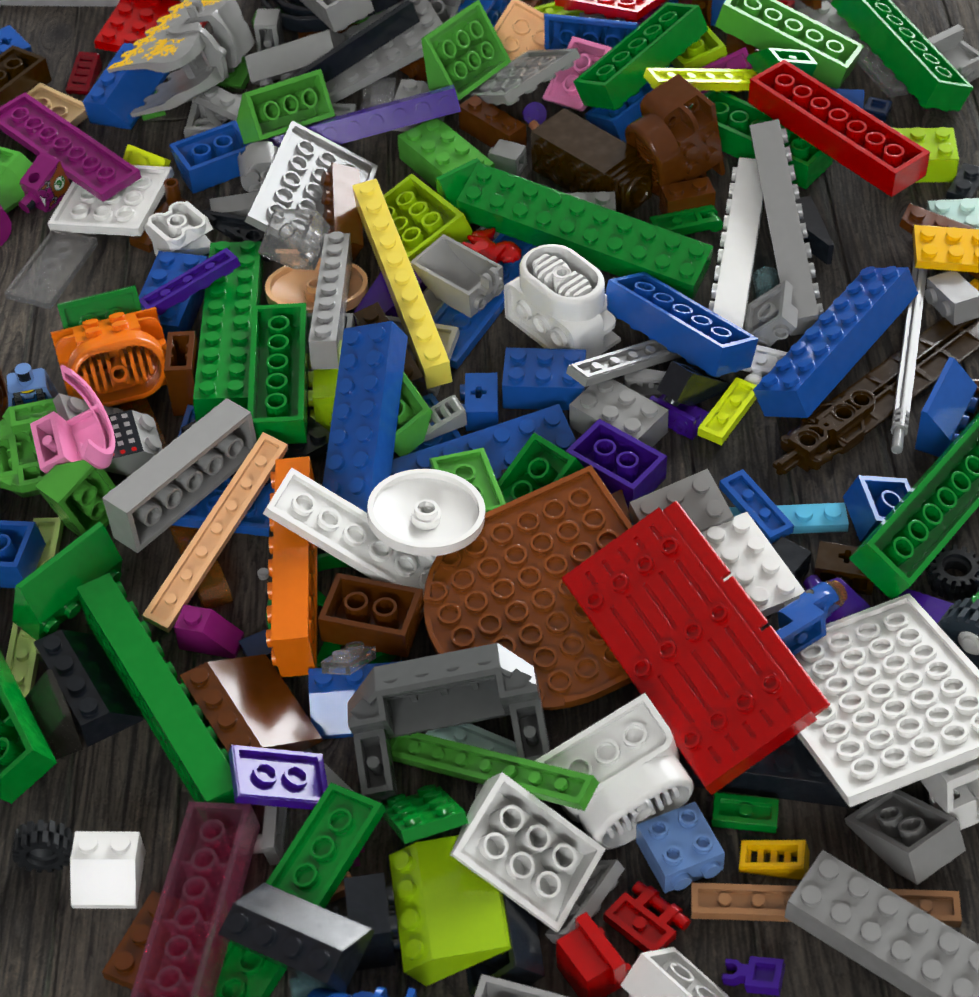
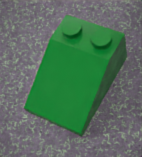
[498,432,584,503]

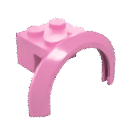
[30,365,115,474]

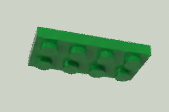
[383,785,468,844]

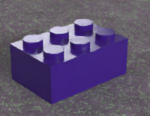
[565,419,667,510]

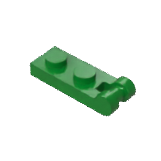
[649,205,723,235]

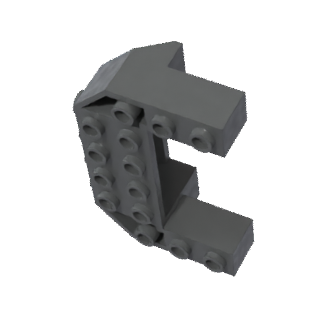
[347,643,551,802]

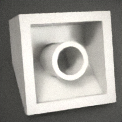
[70,831,146,909]

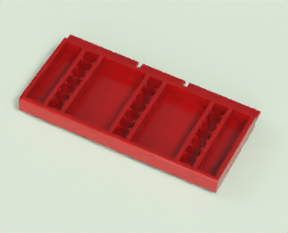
[561,501,831,795]

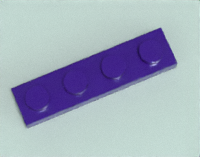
[139,248,241,316]

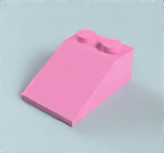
[542,36,612,112]

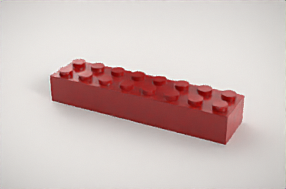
[748,59,930,197]

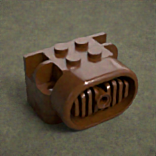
[625,74,725,197]

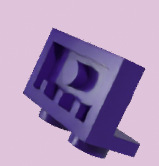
[649,394,709,440]

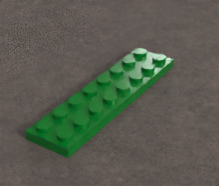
[193,782,386,997]

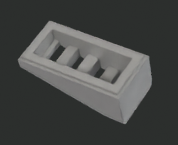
[623,368,666,398]
[424,395,467,442]

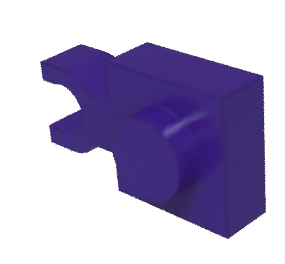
[722,956,785,996]

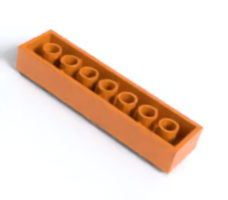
[266,456,318,678]

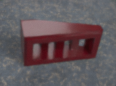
[66,51,102,95]

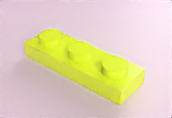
[697,377,757,446]

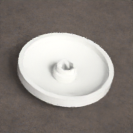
[367,469,485,556]

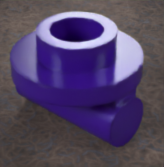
[522,102,547,125]

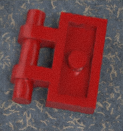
[603,881,691,952]

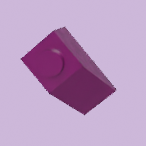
[174,605,245,658]

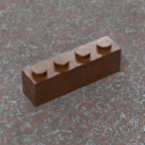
[321,162,363,261]

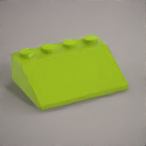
[362,173,473,262]
[389,835,511,986]

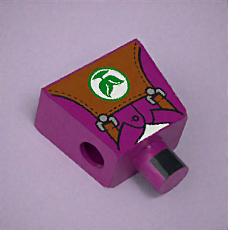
[18,152,71,213]

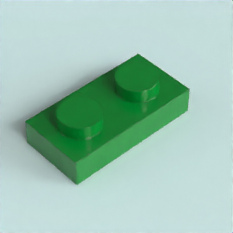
[712,793,779,834]

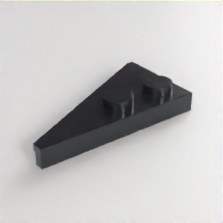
[202,210,281,262]

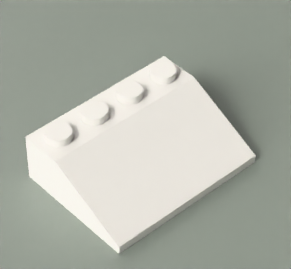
[450,772,606,932]

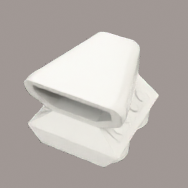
[143,201,213,256]

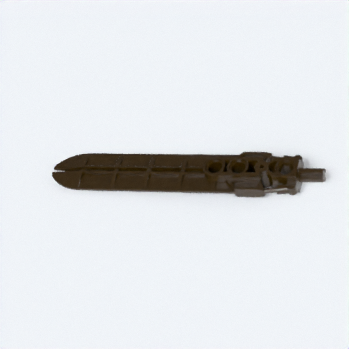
[773,317,979,476]

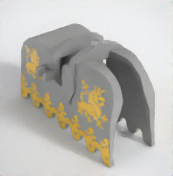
[107,0,255,117]

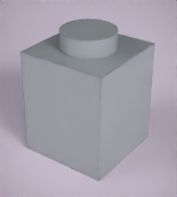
[488,139,527,176]

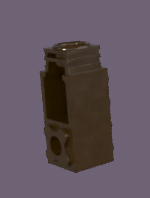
[531,108,653,215]

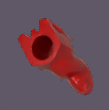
[461,228,522,263]

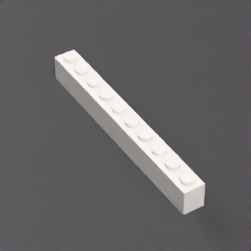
[709,157,764,330]

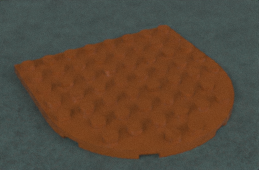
[423,465,632,710]

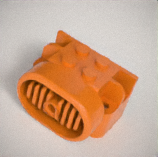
[51,307,167,407]

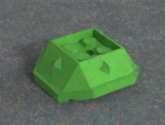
[0,398,58,498]

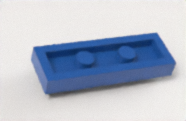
[719,469,794,544]

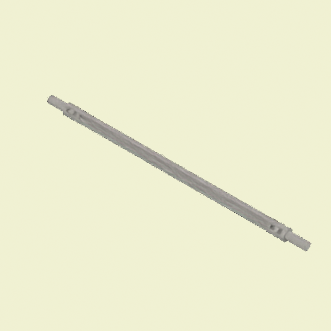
[891,210,930,454]

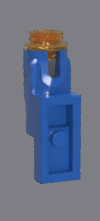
[776,580,848,655]

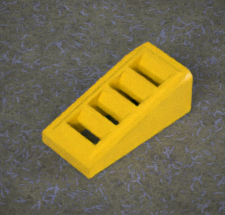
[739,840,810,879]

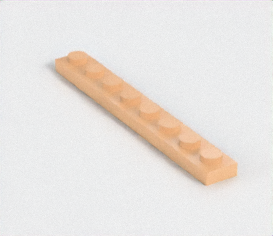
[142,432,288,633]

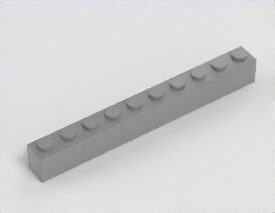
[749,119,824,336]

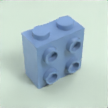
[636,802,725,893]

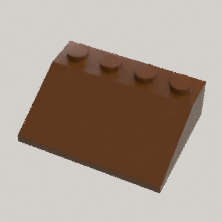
[180,654,323,754]

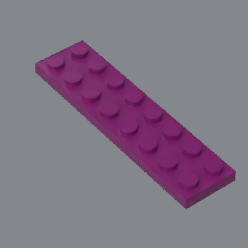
[0,93,142,202]

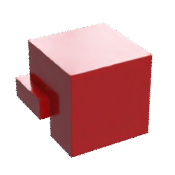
[556,912,632,997]

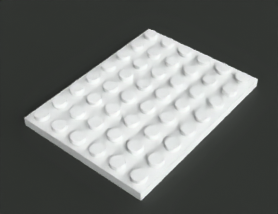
[794,593,979,807]

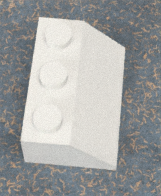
[620,947,729,997]

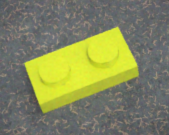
[123,144,171,167]

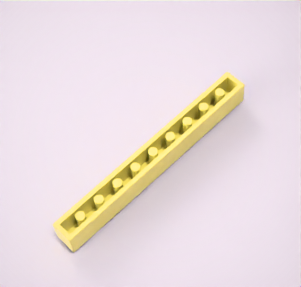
[352,179,453,389]

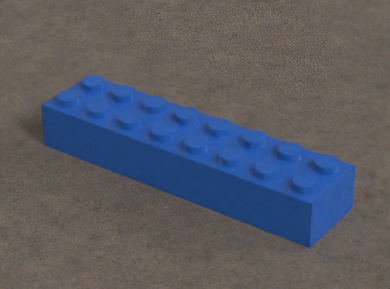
[753,266,918,418]
[322,321,408,513]

